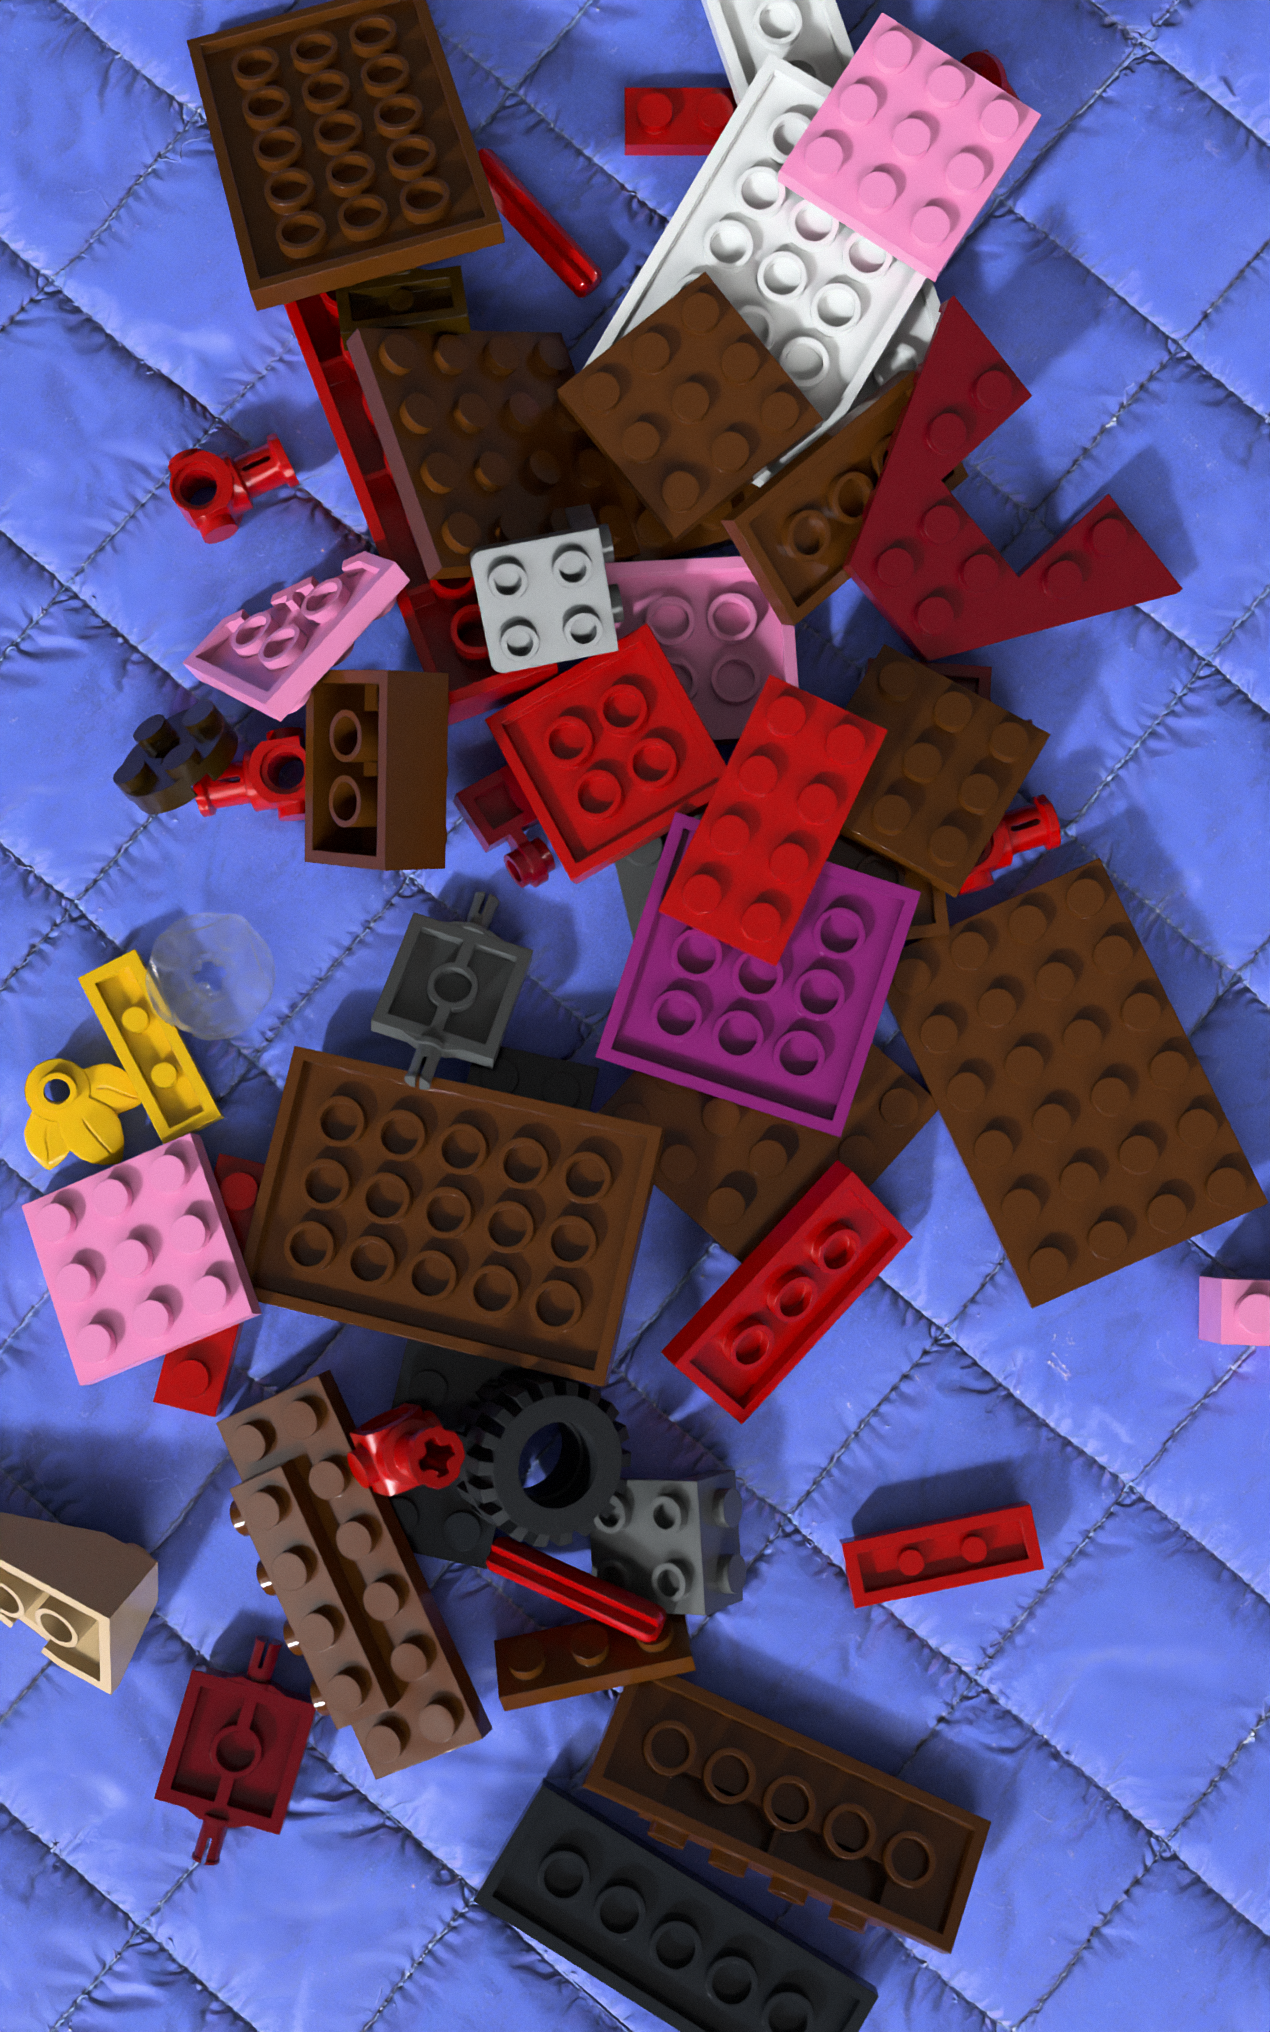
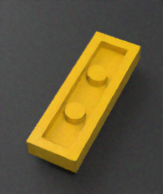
[78,949,225,1144]

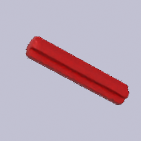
[478,147,602,298]
[486,1537,666,1642]

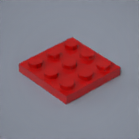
[485,623,727,884]

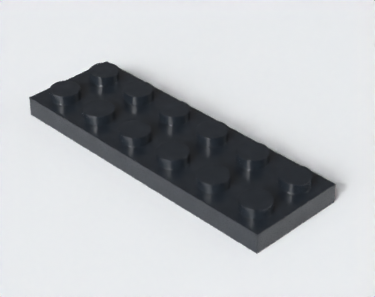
[473,1778,879,2032]

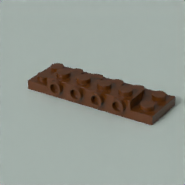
[216,1369,493,1780]
[582,1675,991,1954]

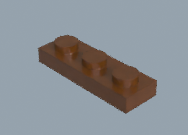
[494,1613,696,1711]

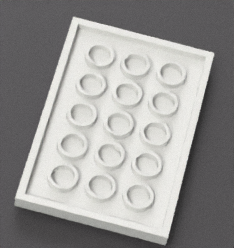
[583,52,928,487]

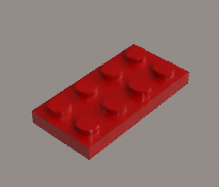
[658,675,888,967]
[661,1160,913,1424]

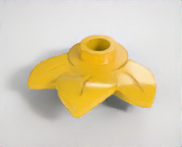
[24,1058,142,1170]

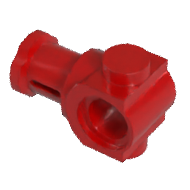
[167,432,300,544]
[192,727,306,821]
[958,794,1061,896]
[347,1403,465,1496]

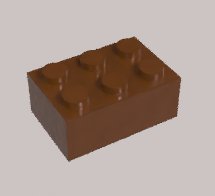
[305,670,450,871]

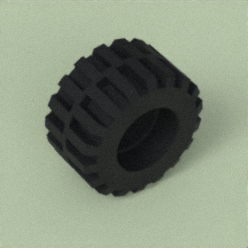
[454,1368,631,1547]

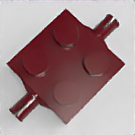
[154,1636,317,1865]

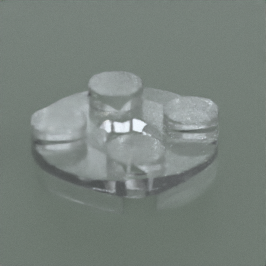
[145,912,276,1040]

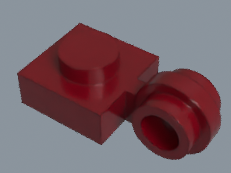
[453,765,555,888]

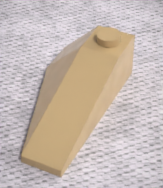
[0,1512,158,1695]

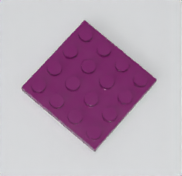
[595,812,921,1138]

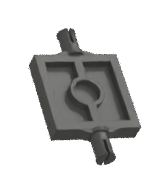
[371,892,533,1090]

